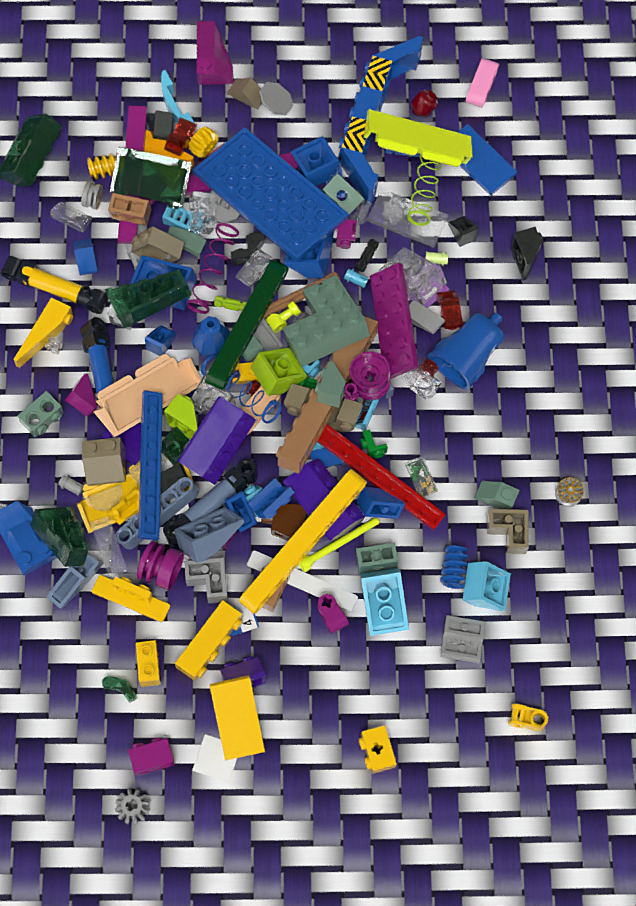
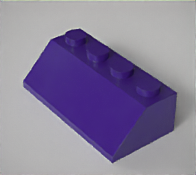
[177,396,256,485]
[283,459,365,541]

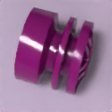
[349,351,391,401]
[137,540,184,591]

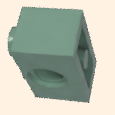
[321,173,364,215]

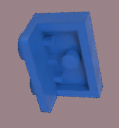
[247,478,295,519]

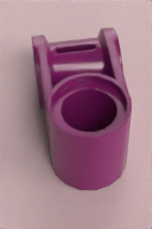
[317,594,349,634]

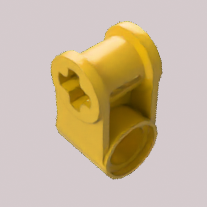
[508,704,548,731]

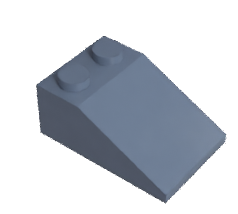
[174,507,244,563]

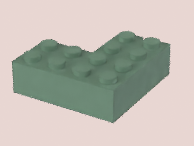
[283,275,370,367]

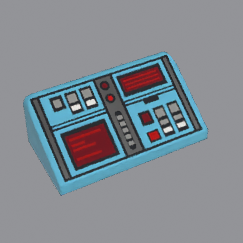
[355,398,380,431]

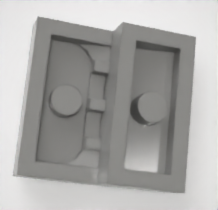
[440,615,485,663]

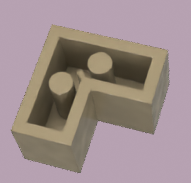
[487,509,529,554]

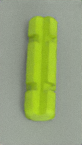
[214,296,247,312]

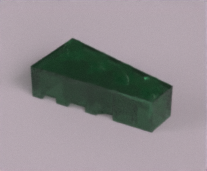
[105,270,192,328]

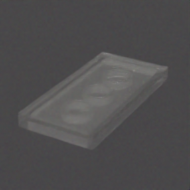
[367,189,449,248]

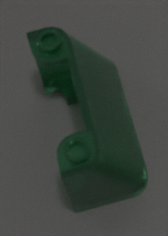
[110,146,192,209]

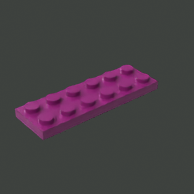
[370,263,418,379]

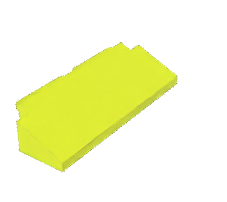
[364,109,472,167]

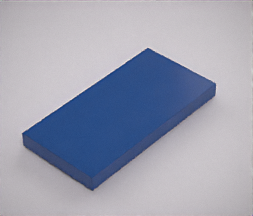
[457,124,517,196]

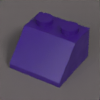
[220,656,266,688]

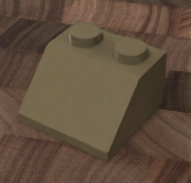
[82,437,126,486]

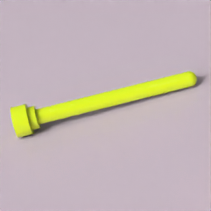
[298,518,380,573]

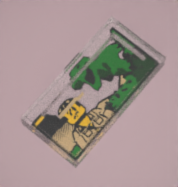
[405,456,438,497]

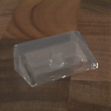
[50,202,92,232]

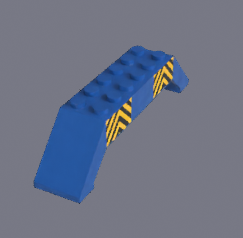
[338,36,423,207]

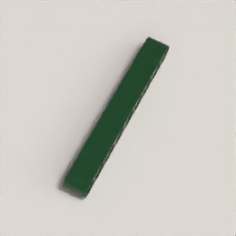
[205,259,289,390]

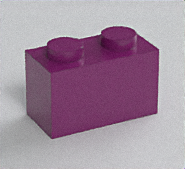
[128,737,175,777]

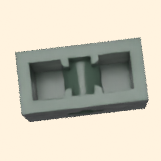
[355,543,398,574]

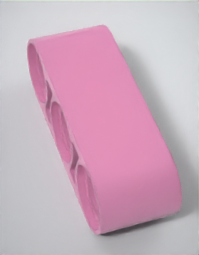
[466,58,499,108]

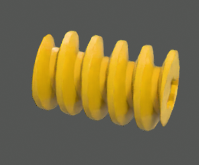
[87,152,124,180]

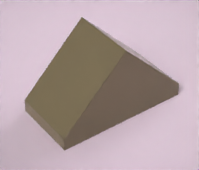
[227,77,262,110]

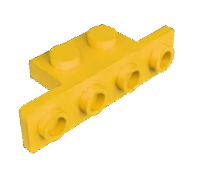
[91,575,170,623]

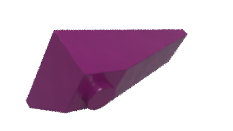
[197,21,233,85]

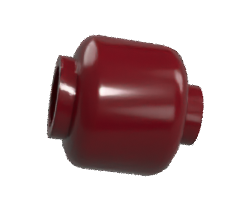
[411,90,438,117]

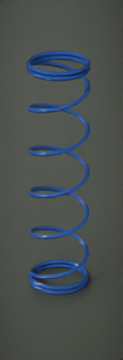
[201,355,281,424]

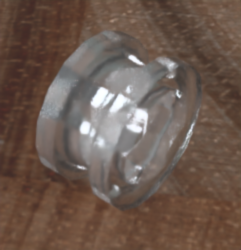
[44,337,64,355]

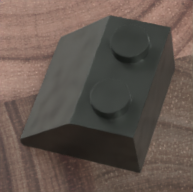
[510,227,543,280]

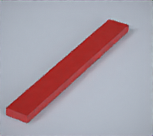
[317,424,446,531]

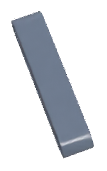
[115,477,199,550]

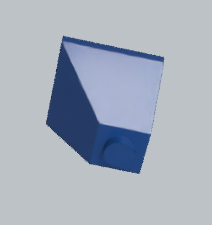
[291,136,339,186]

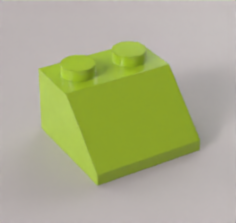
[250,348,307,396]
[164,394,198,440]

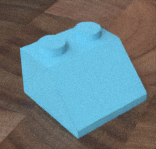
[463,561,511,611]

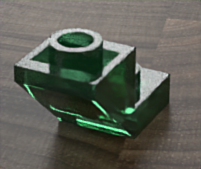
[161,427,189,466]

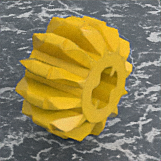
[188,126,218,158]

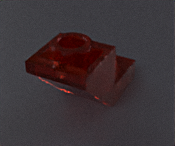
[164,117,197,157]
[436,291,463,330]

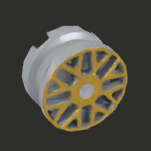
[81,182,103,210]
[555,477,584,507]

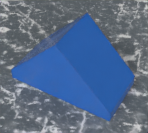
[73,238,98,276]
[145,325,177,356]
[225,491,257,533]

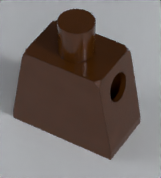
[261,504,307,541]

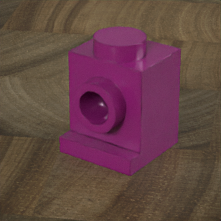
[336,219,357,249]

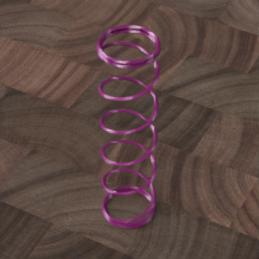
[186,223,239,314]

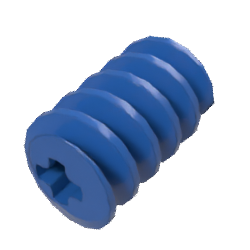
[440,545,469,589]

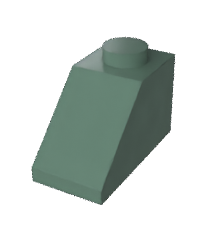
[474,481,520,510]

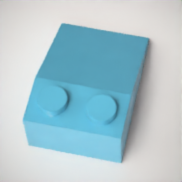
[360,568,409,636]

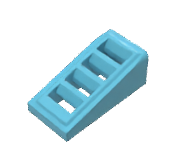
[162,203,204,235]

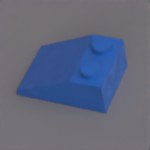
[128,255,197,310]

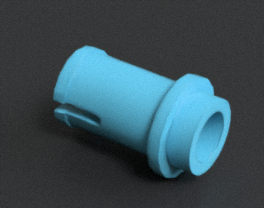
[344,269,369,288]

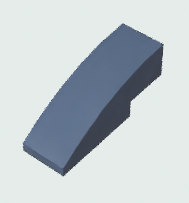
[46,551,103,609]

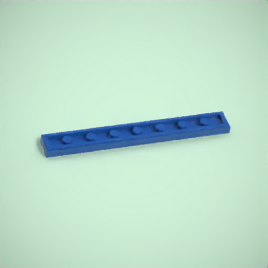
[138,390,163,541]

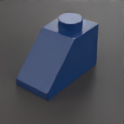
[357,487,405,519]

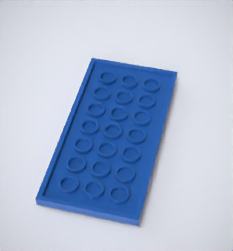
[193,127,349,262]

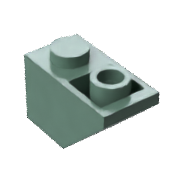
[315,361,346,408]

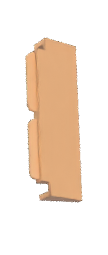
[94,354,204,437]

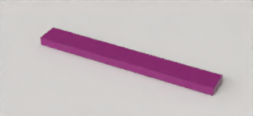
[118,106,148,244]

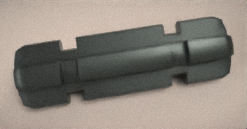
[355,239,379,273]

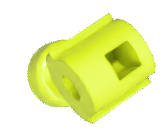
[266,301,302,333]

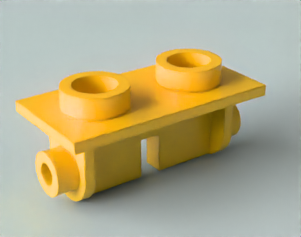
[107,487,140,525]

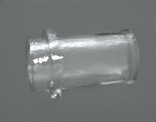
[354,200,372,224]

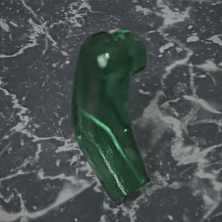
[102,676,137,703]

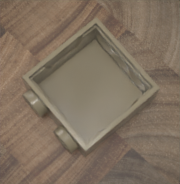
[131,226,184,263]

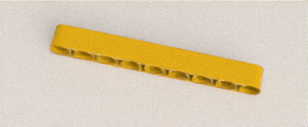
[239,469,367,614]

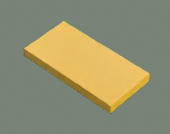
[209,675,265,761]

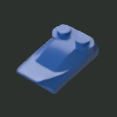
[0,501,58,576]

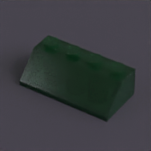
[0,113,62,187]

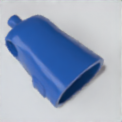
[428,313,505,390]

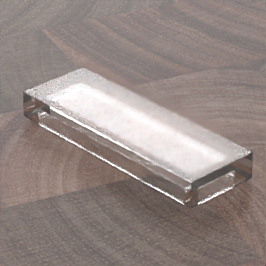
[90,516,128,578]

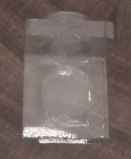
[382,195,408,227]

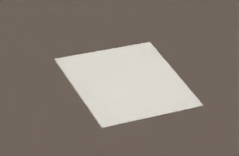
[192,734,237,783]

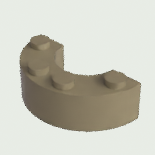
[283,384,363,432]

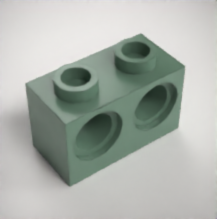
[18,391,64,437]

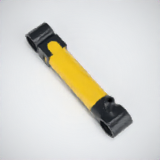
[0,256,109,314]

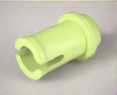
[425,251,448,266]

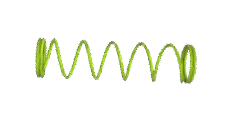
[407,154,441,226]

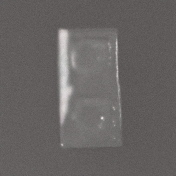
[235,249,274,288]

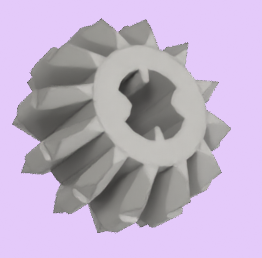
[115,789,150,825]

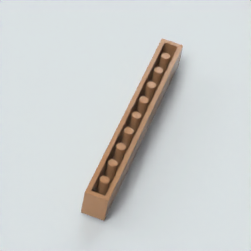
[276,316,378,474]

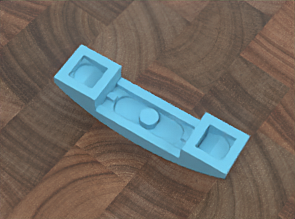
[161,70,197,136]

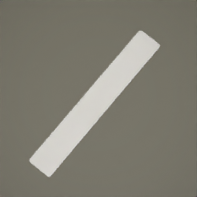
[247,551,358,611]

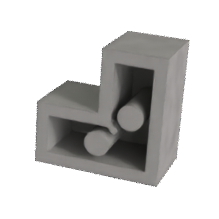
[184,558,228,604]

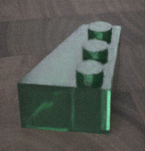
[30,507,89,567]

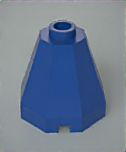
[192,316,230,358]

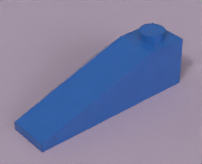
[284,231,334,278]

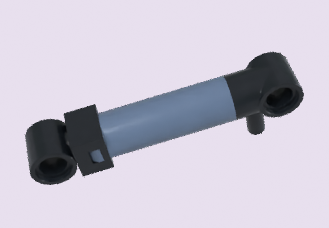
[163,459,258,546]

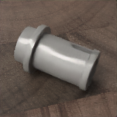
[58,475,84,496]

